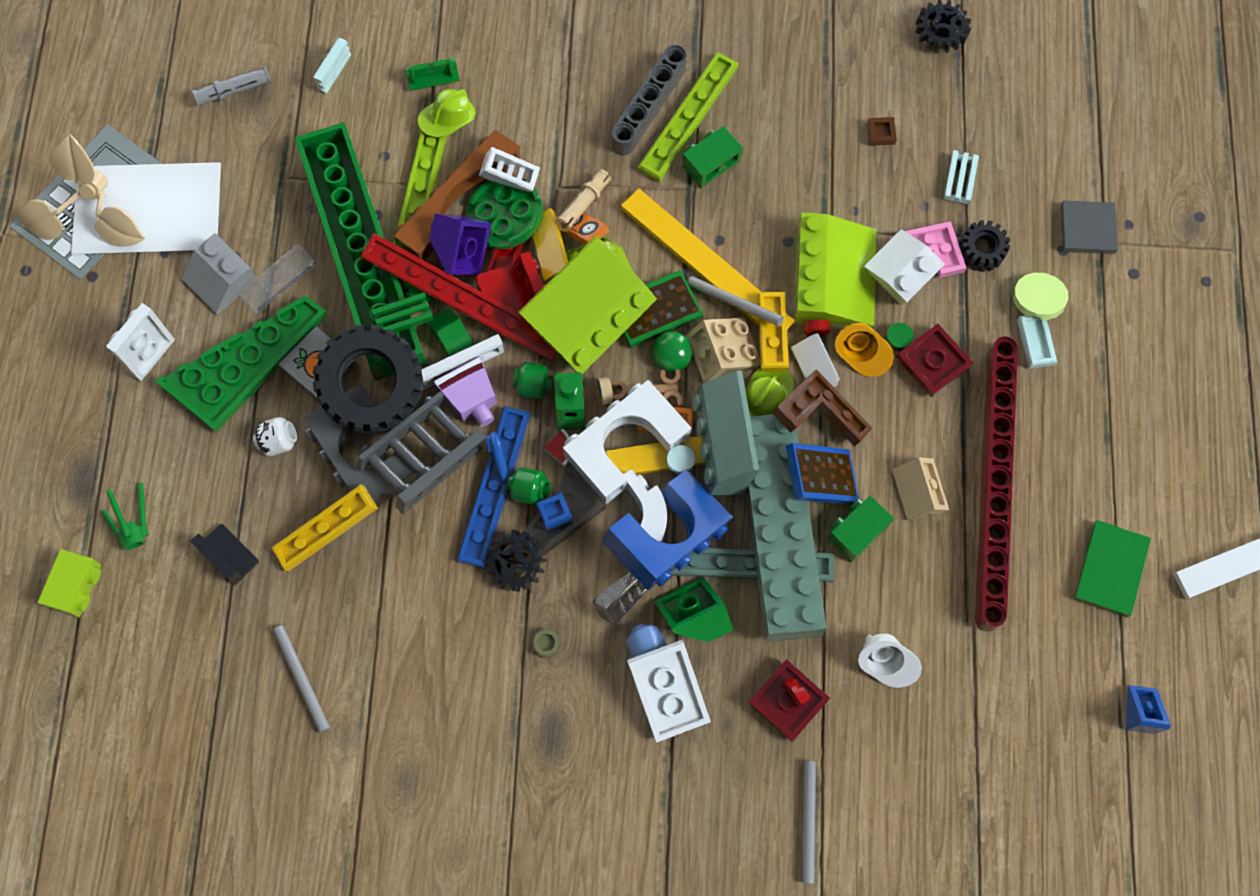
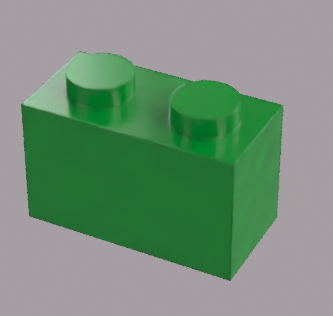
[682,126,743,188]
[828,495,895,563]

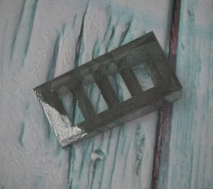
[592,572,647,625]

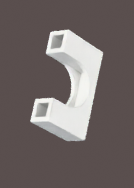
[563,380,692,504]

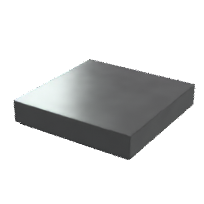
[1061,200,1118,254]

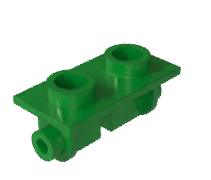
[405,57,460,91]

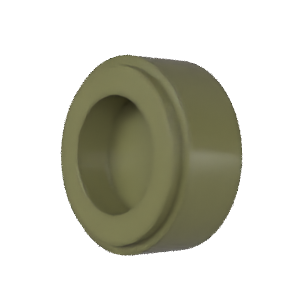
[532,629,561,659]

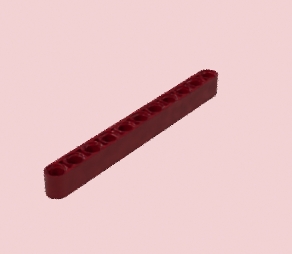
[975,336,1018,632]

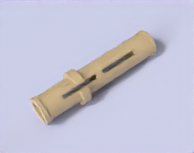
[555,169,611,232]

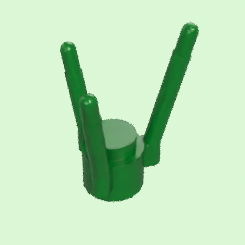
[102,482,149,550]

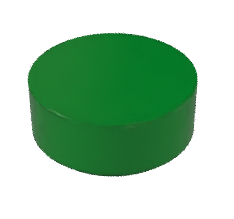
[885,323,914,351]

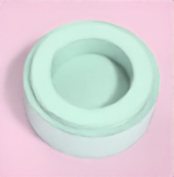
[667,445,695,474]

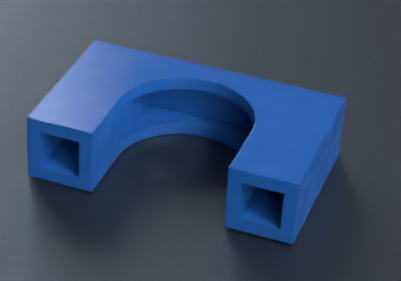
[602,469,732,591]

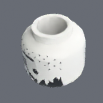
[253,417,297,456]

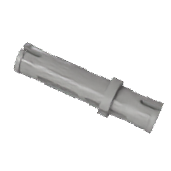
[192,66,271,106]

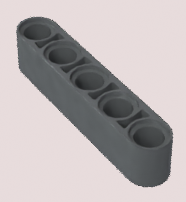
[612,45,687,155]

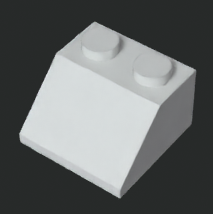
[864,229,945,304]

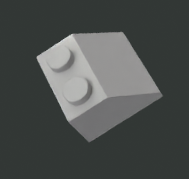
[181,233,257,315]

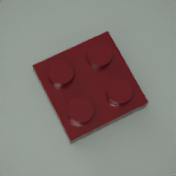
[896,323,974,397]
[748,659,830,743]

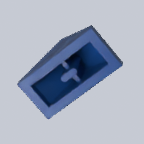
[1126,685,1171,734]

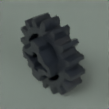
[915,0,971,53]
[485,530,547,592]

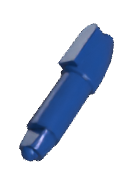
[486,432,508,482]

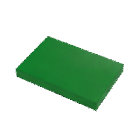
[1073,520,1151,618]

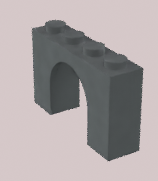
[304,384,418,506]

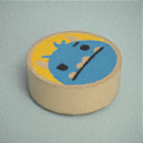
[597,377,613,405]

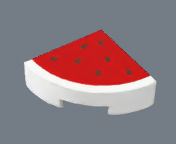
[544,429,569,468]

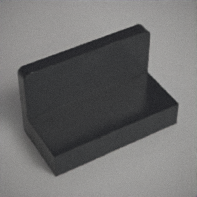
[190,524,259,585]

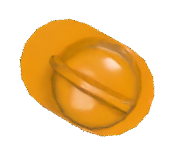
[835,323,894,377]

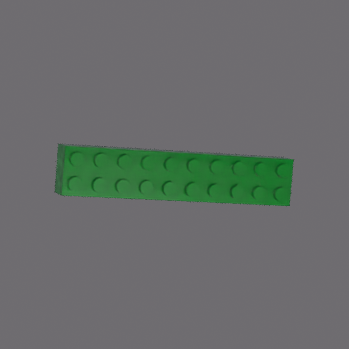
[294,122,427,381]

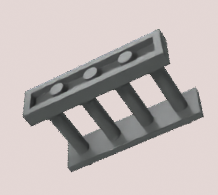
[356,391,487,514]

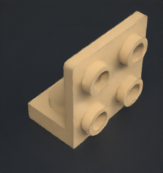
[686,318,760,383]

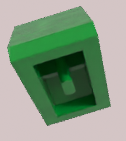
[426,308,474,357]

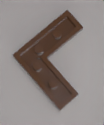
[771,369,873,447]

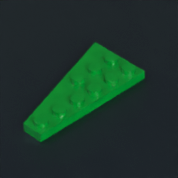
[154,295,328,433]

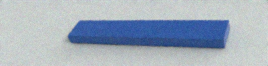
[457,406,531,569]

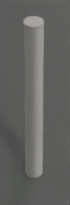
[688,276,784,327]
[273,625,330,733]
[802,761,816,884]

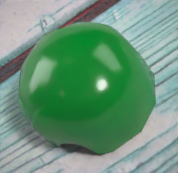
[651,331,693,372]

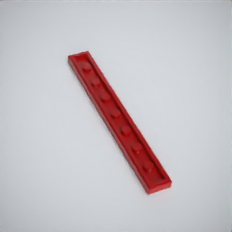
[360,233,556,362]

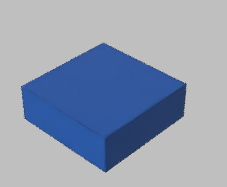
[536,493,573,530]

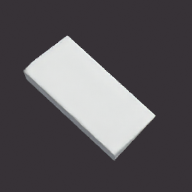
[791,333,840,387]

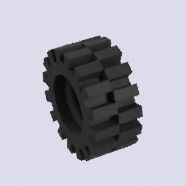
[959,220,1010,272]

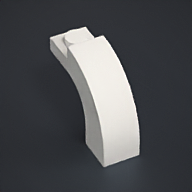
[623,469,667,542]

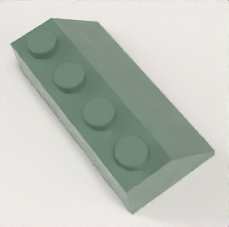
[693,370,759,495]

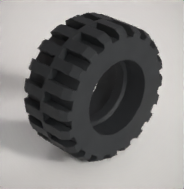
[312,325,423,434]

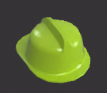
[418,89,475,138]
[745,367,794,417]

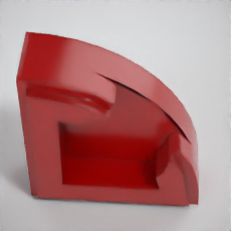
[783,677,810,708]

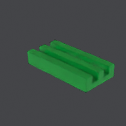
[372,293,434,332]

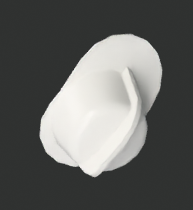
[858,633,922,688]

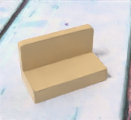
[892,457,949,520]

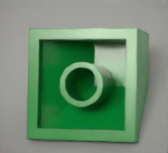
[653,577,734,642]

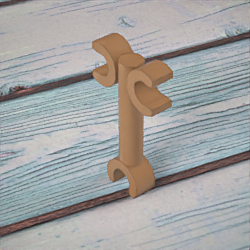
[611,370,682,408]

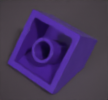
[430,213,491,275]

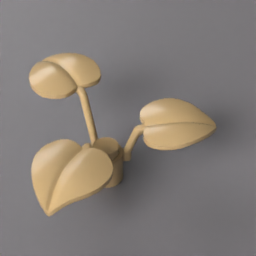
[19,134,145,247]

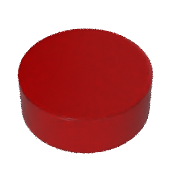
[803,319,831,337]

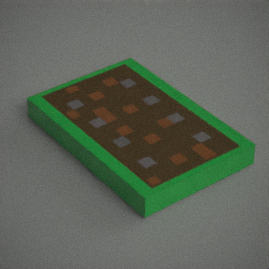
[623,270,703,348]

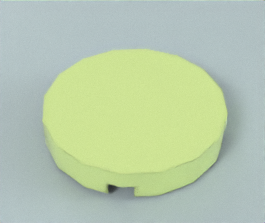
[1013,272,1069,320]

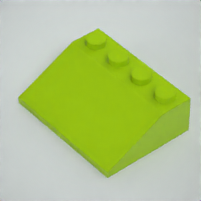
[794,212,876,328]
[518,236,657,374]

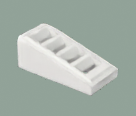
[479,147,540,192]

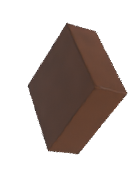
[867,117,897,146]

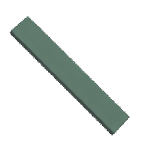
[671,548,834,583]

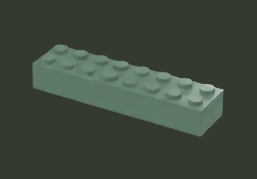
[745,415,827,642]

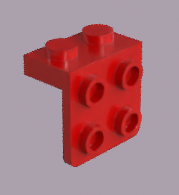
[476,251,546,312]

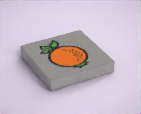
[278,327,356,398]

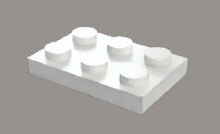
[106,303,175,381]
[627,640,711,743]

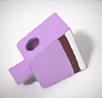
[434,356,497,427]

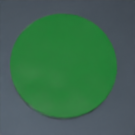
[466,176,543,249]

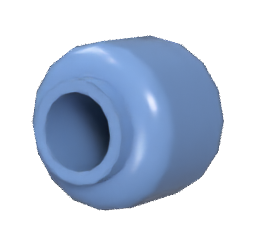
[626,624,668,658]

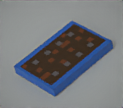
[786,443,859,505]

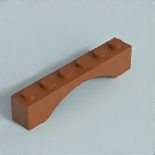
[394,129,520,261]

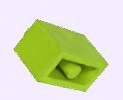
[38,549,102,618]

